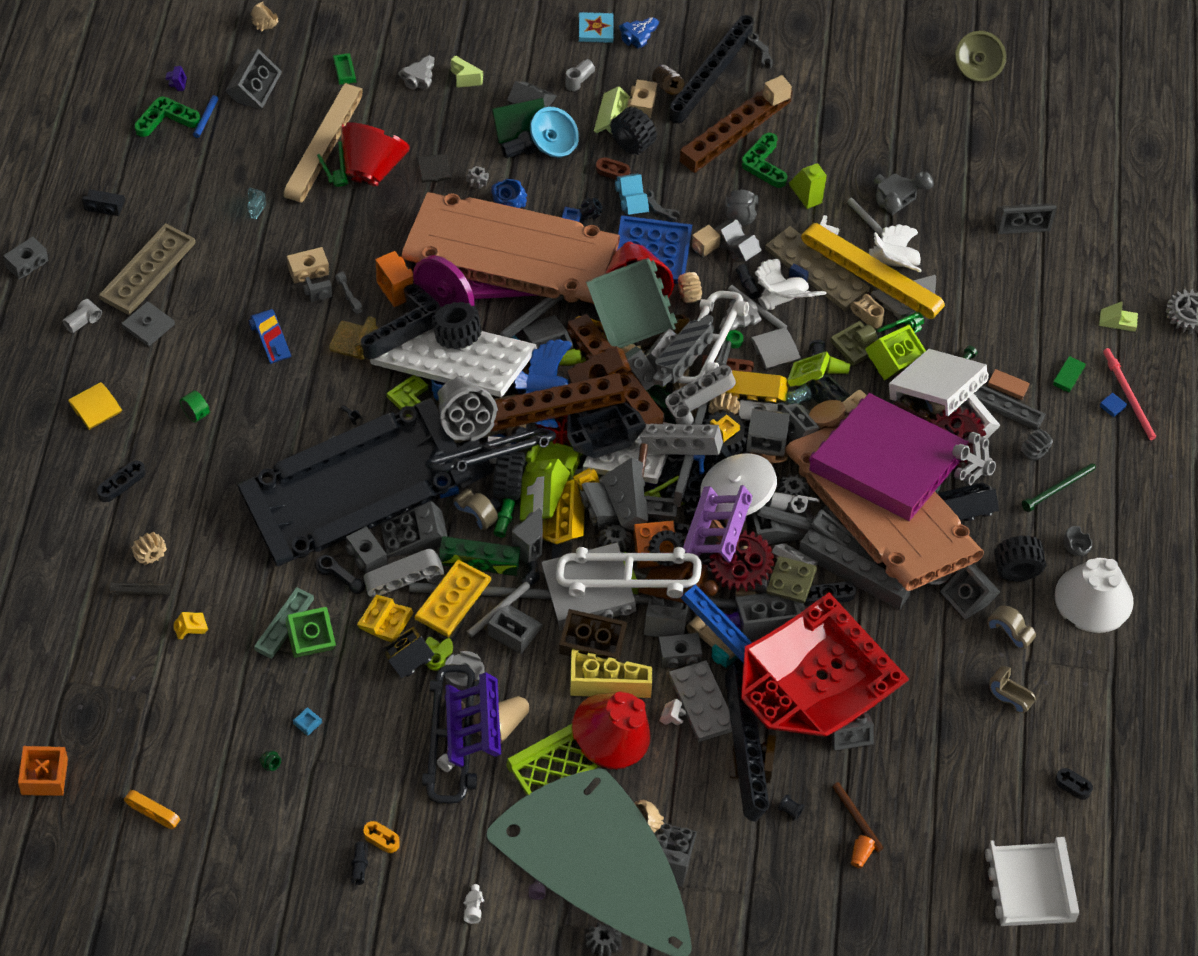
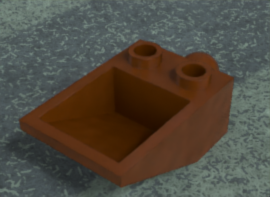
[638,561,719,605]

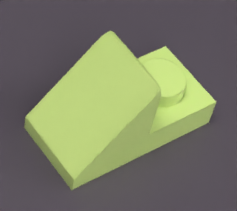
[451,56,483,87]
[1099,302,1138,332]

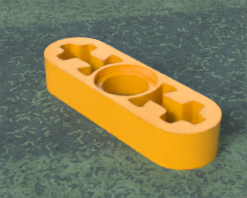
[124,790,180,829]

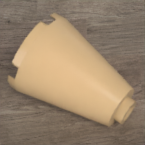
[473,696,529,744]

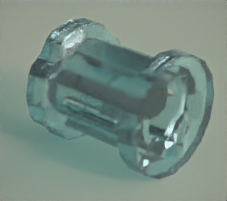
[787,384,812,404]

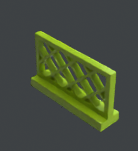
[506,724,600,795]

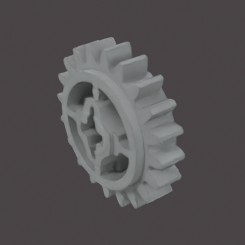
[1166,289,1198,334]

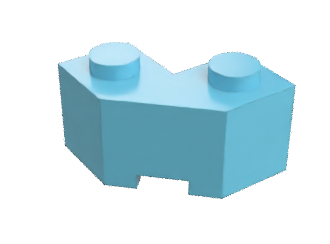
[615,174,649,215]

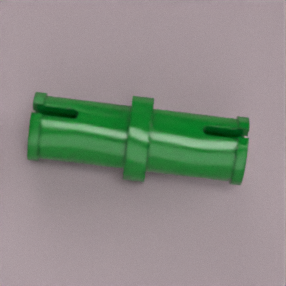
[493,499,515,538]

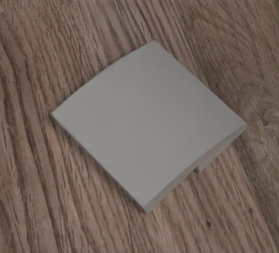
[751,327,800,370]

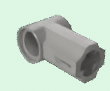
[565,59,595,91]
[62,299,102,333]

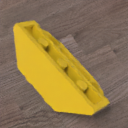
[542,479,585,544]

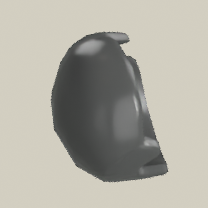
[1063,526,1093,556]

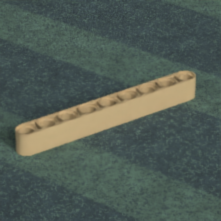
[284,83,363,203]

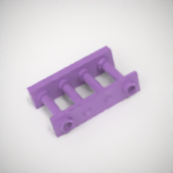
[683,485,753,562]

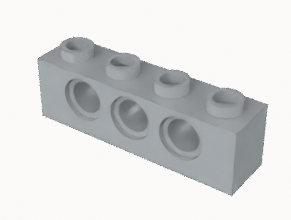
[641,424,723,455]

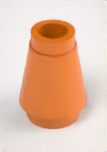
[851,835,875,868]

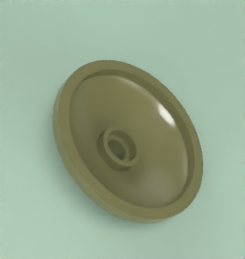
[955,31,1006,82]

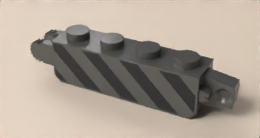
[653,315,714,387]

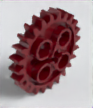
[930,407,987,468]
[709,530,774,592]

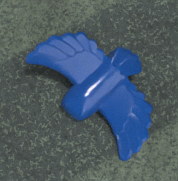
[513,339,572,428]

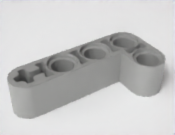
[665,365,736,425]
[363,549,445,597]

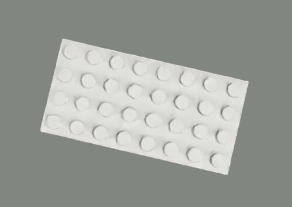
[370,313,537,397]

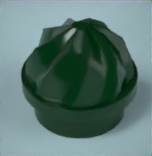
[260,751,281,771]

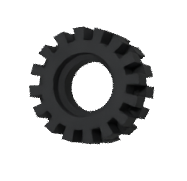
[648,530,684,566]

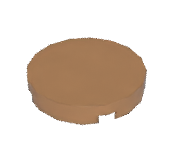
[809,400,846,429]

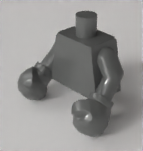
[874,172,934,215]

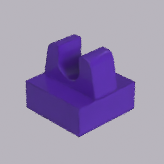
[165,66,187,91]

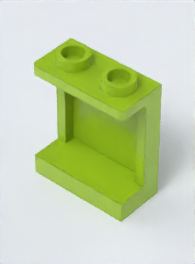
[525,441,584,481]

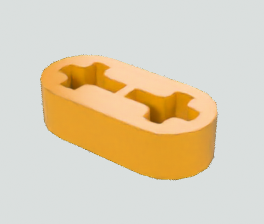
[364,821,400,853]

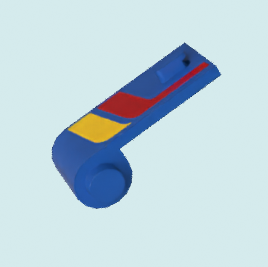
[248,309,291,364]

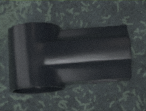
[501,131,538,158]

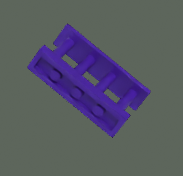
[445,672,501,767]

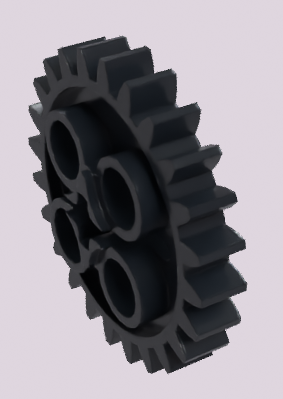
[658,454,712,507]

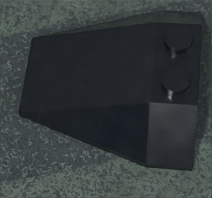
[567,402,646,459]

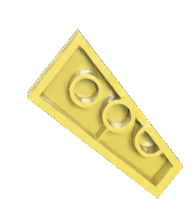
[570,649,652,698]

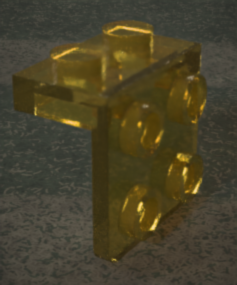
[329,316,378,360]

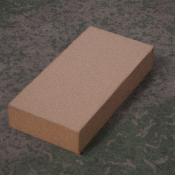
[988,369,1030,400]

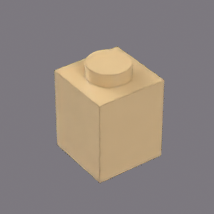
[763,75,792,106]
[691,225,721,257]

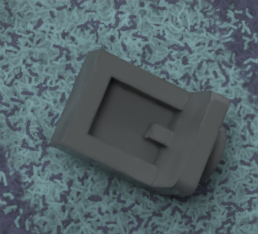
[303,277,332,302]

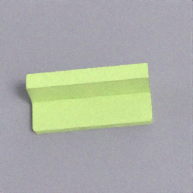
[594,86,630,135]

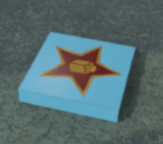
[579,13,613,43]

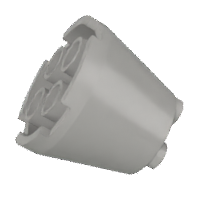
[438,377,498,441]

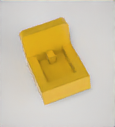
[710,414,740,443]
[573,468,600,491]
[174,612,208,639]

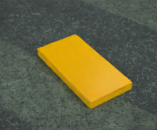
[415,559,491,637]

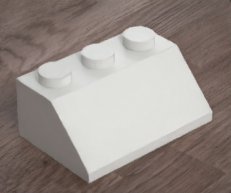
[939,393,1000,442]

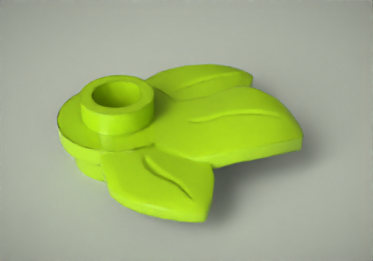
[425,637,453,671]

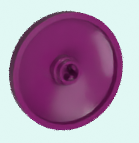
[413,255,474,307]

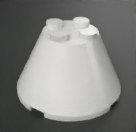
[1055,558,1133,633]

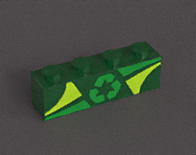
[439,536,520,576]

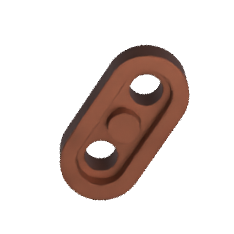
[596,158,630,180]

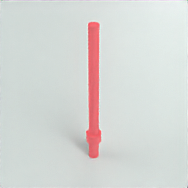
[1103,348,1156,440]

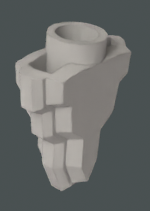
[398,55,435,90]
[719,299,762,331]

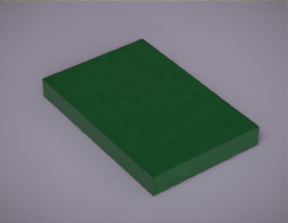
[492,98,545,144]

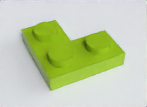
[387,375,428,417]

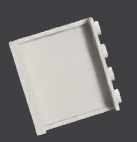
[889,349,988,416]
[985,837,1079,926]

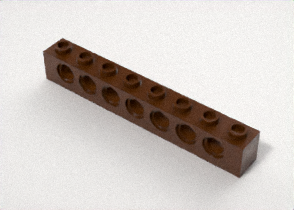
[679,89,792,173]
[567,314,664,432]
[489,373,626,432]

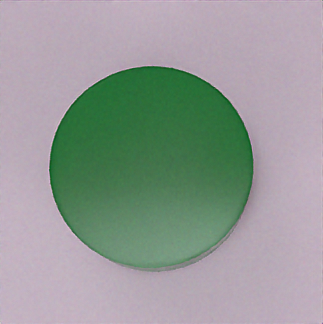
[725,330,743,349]

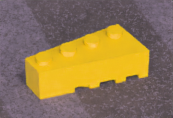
[725,370,788,403]

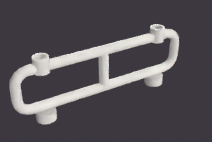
[676,291,749,384]
[556,547,702,598]

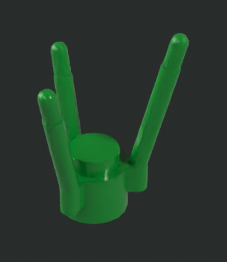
[317,141,348,187]
[877,311,924,334]

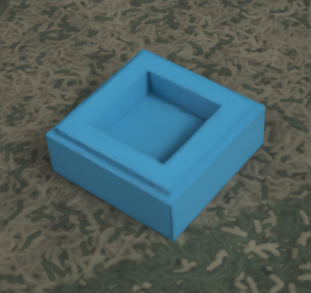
[293,707,322,736]

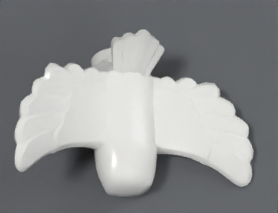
[869,224,921,272]
[755,259,826,310]

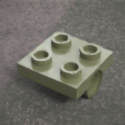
[830,321,877,366]
[766,556,817,604]

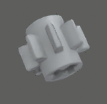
[466,166,489,189]

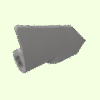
[766,492,820,513]

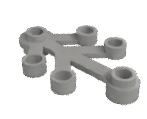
[952,432,996,485]

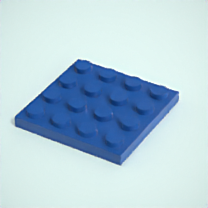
[617,215,692,284]

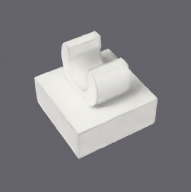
[660,699,686,725]

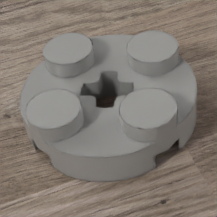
[445,651,485,690]

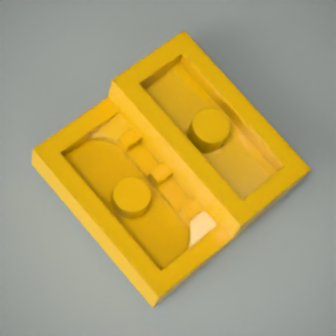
[68,382,122,430]
[357,594,413,642]

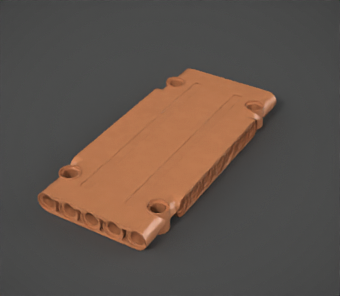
[402,192,620,304]
[785,423,984,591]

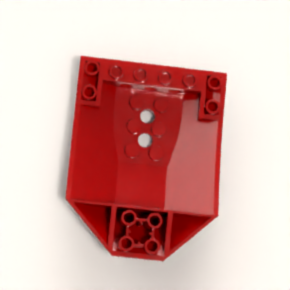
[741,592,909,737]

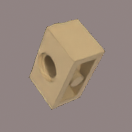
[627,79,657,119]
[287,247,329,283]

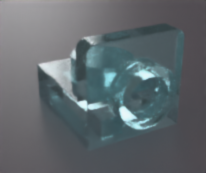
[247,188,266,219]

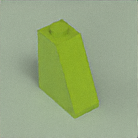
[789,163,827,209]

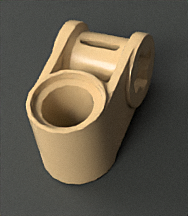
[851,294,884,329]

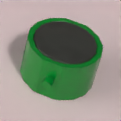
[180,390,210,423]

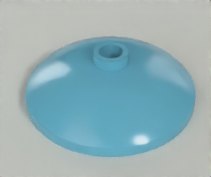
[530,107,579,158]

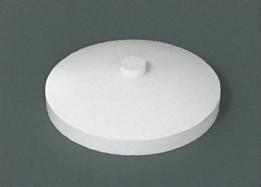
[700,454,777,515]

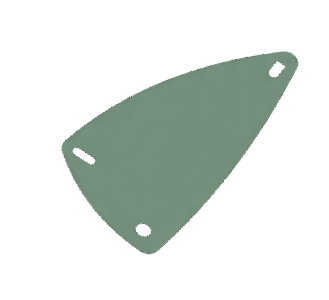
[487,769,692,956]

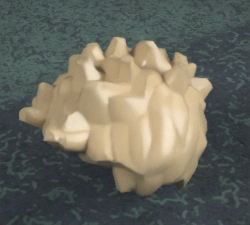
[251,2,278,31]
[634,800,664,833]

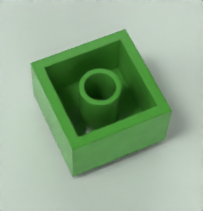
[285,607,336,658]

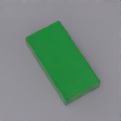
[333,53,356,85]
[1053,356,1086,393]

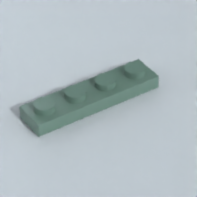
[254,587,314,659]

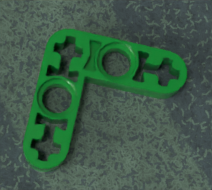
[135,97,200,137]
[742,133,787,188]

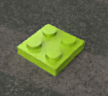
[787,351,830,387]

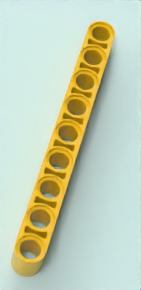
[801,223,945,319]

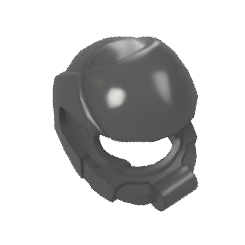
[725,190,758,226]

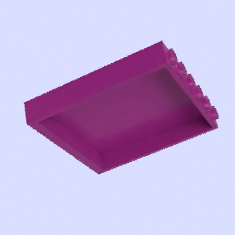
[809,393,968,521]

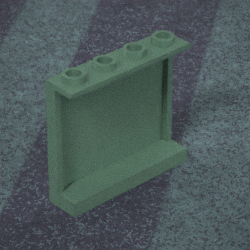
[586,257,677,348]

